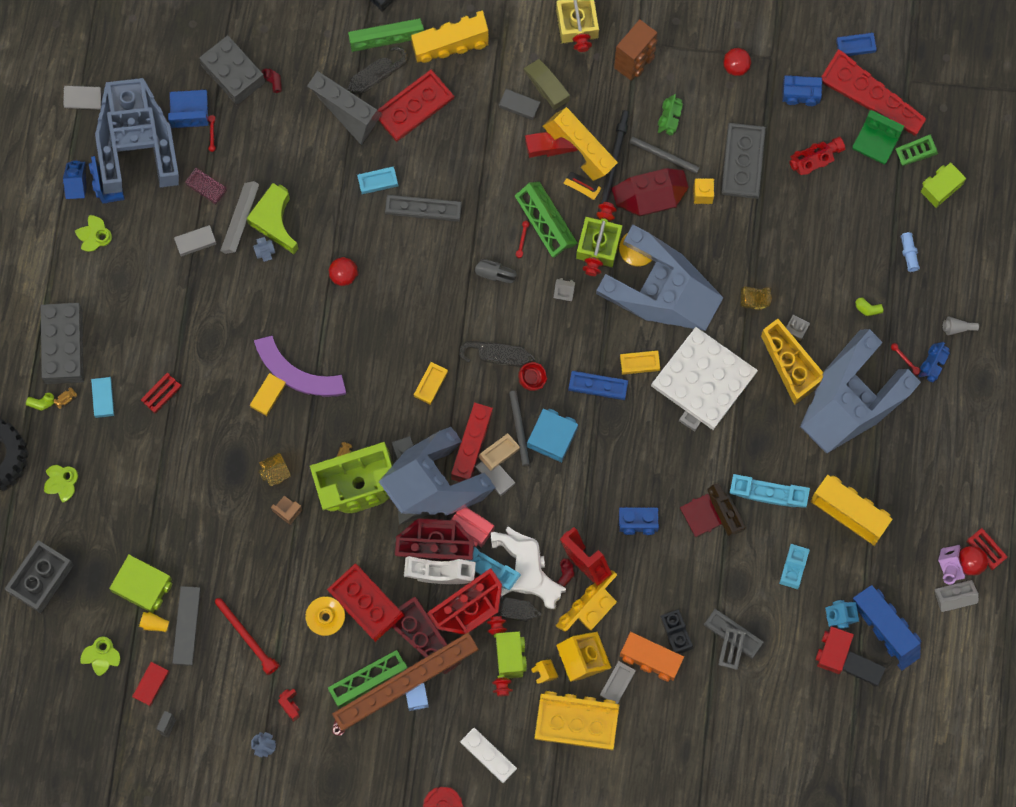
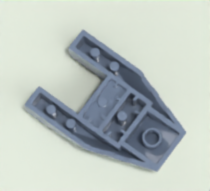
[95,78,179,194]
[596,225,723,331]
[800,329,921,453]
[379,427,495,515]

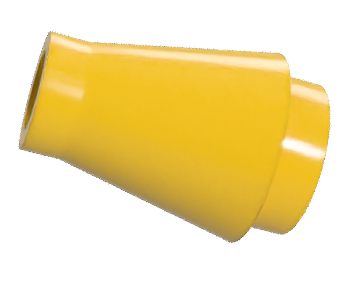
[139,612,169,632]

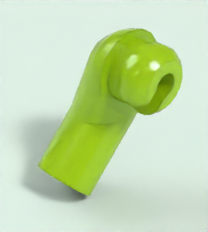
[855,297,883,316]
[26,393,54,411]

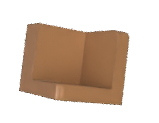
[271,496,302,525]

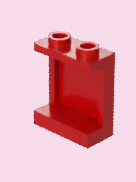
[560,527,612,587]

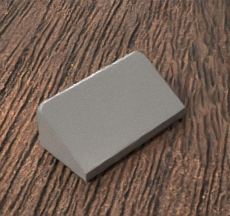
[64,86,103,110]
[935,580,978,612]

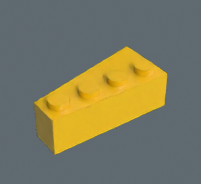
[411,10,488,63]
[761,319,823,405]

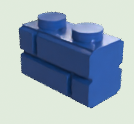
[782,76,822,106]

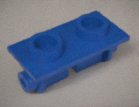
[918,342,950,382]

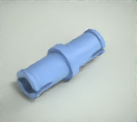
[900,232,920,272]

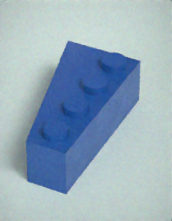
[853,585,921,671]

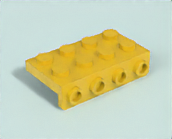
[535,691,619,750]

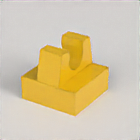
[531,659,558,684]

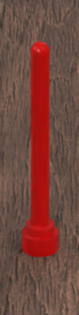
[215,598,280,675]

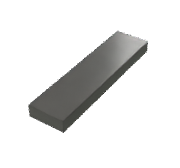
[385,195,462,222]
[172,586,201,666]

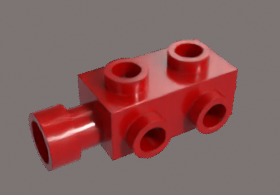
[789,137,845,175]

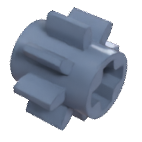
[253,237,275,262]
[251,732,276,757]

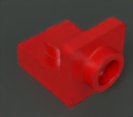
[278,688,300,722]

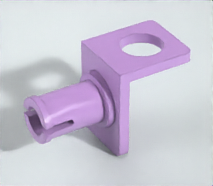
[939,545,965,584]

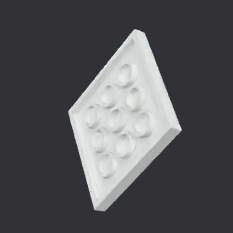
[651,327,758,430]

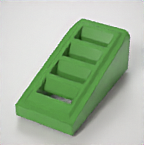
[895,134,938,166]

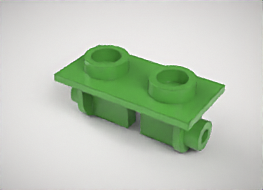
[658,94,683,135]

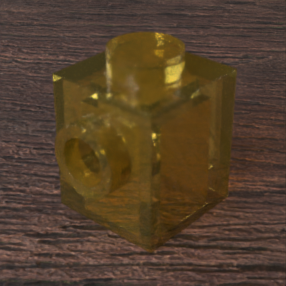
[259,453,291,486]

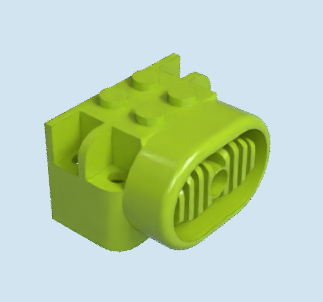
[310,442,393,513]

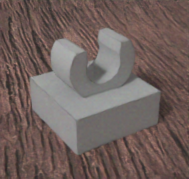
[553,278,575,301]
[786,315,810,341]

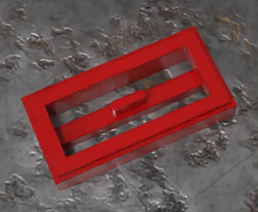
[141,373,182,413]
[967,528,1008,570]

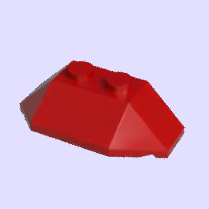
[427,568,502,634]

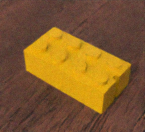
[810,475,892,546]

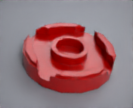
[423,787,463,807]

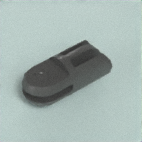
[475,259,517,283]

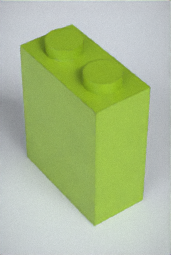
[109,555,172,613]

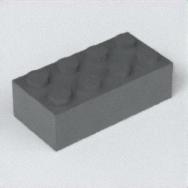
[41,303,84,384]

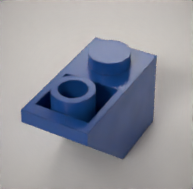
[63,160,86,199]

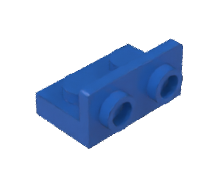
[619,508,659,535]

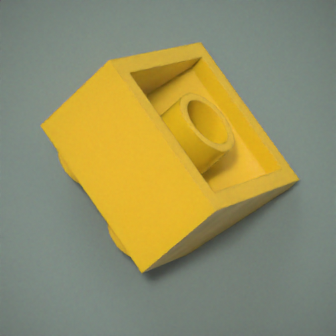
[556,632,611,682]

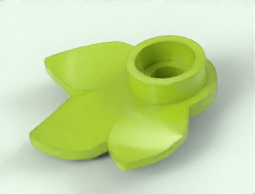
[75,215,112,252]
[44,465,78,502]
[81,637,120,676]

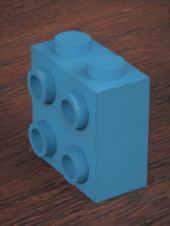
[527,409,578,463]

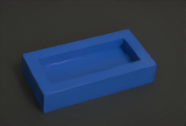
[836,33,877,56]

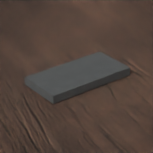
[721,123,766,199]

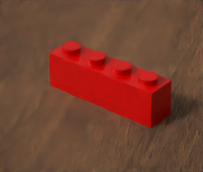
[451,402,493,482]

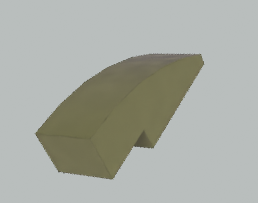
[523,59,570,110]

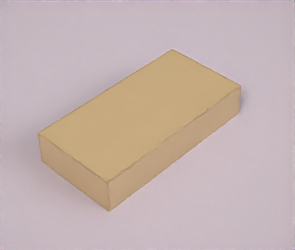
[478,433,520,471]

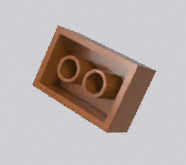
[614,19,657,81]

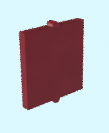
[680,494,722,538]

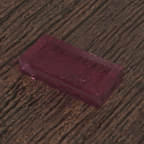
[185,168,227,205]

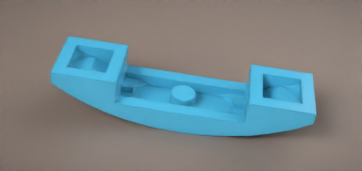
[730,474,810,508]
[469,547,521,591]

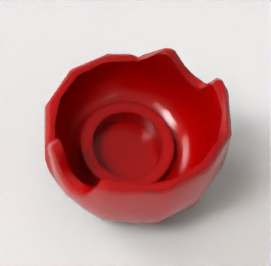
[723,48,751,76]
[329,257,358,286]
[518,362,547,391]
[958,546,988,575]

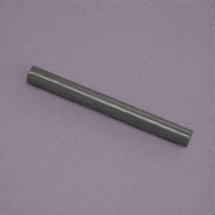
[629,136,700,174]
[509,391,530,466]

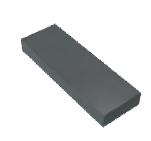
[704,609,763,659]

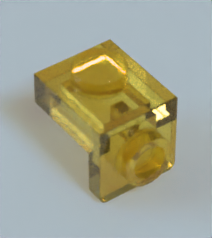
[741,286,772,310]

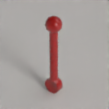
[208,115,216,152]
[516,221,530,258]
[891,343,920,375]

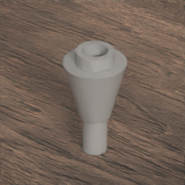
[943,316,979,335]

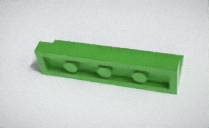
[348,19,424,52]
[515,182,577,257]
[328,650,408,709]

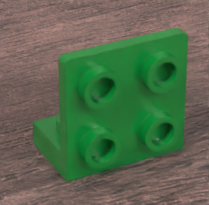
[852,110,904,164]

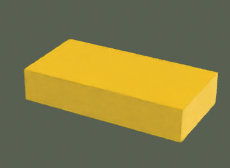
[620,351,660,375]
[414,362,448,405]
[250,373,286,416]

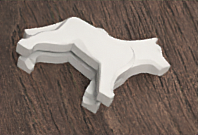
[491,527,566,609]

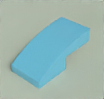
[779,544,810,589]

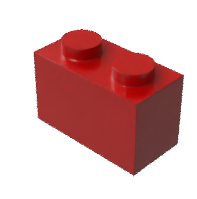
[815,626,854,674]

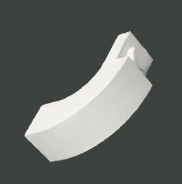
[404,556,476,584]

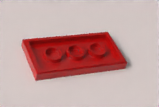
[378,69,454,142]
[327,563,404,642]

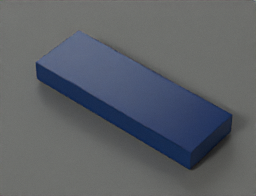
[568,371,628,400]

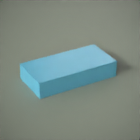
[357,167,398,194]
[91,377,114,418]

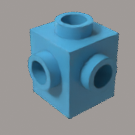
[826,600,859,630]

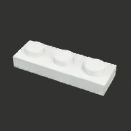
[460,728,517,784]

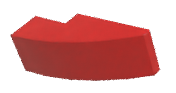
[525,132,579,158]

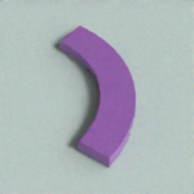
[254,336,346,397]

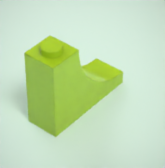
[247,183,298,254]

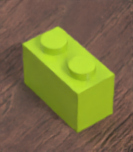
[921,163,966,208]

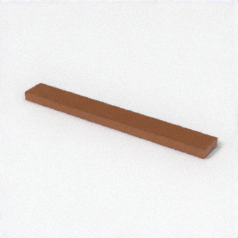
[332,632,479,731]

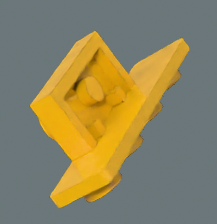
[556,570,617,632]

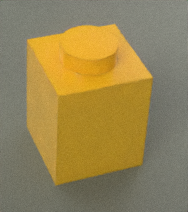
[693,179,714,204]

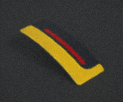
[564,172,601,200]

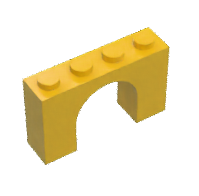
[543,107,618,181]

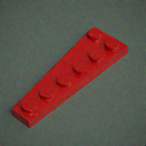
[821,49,926,136]

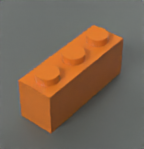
[620,632,684,682]

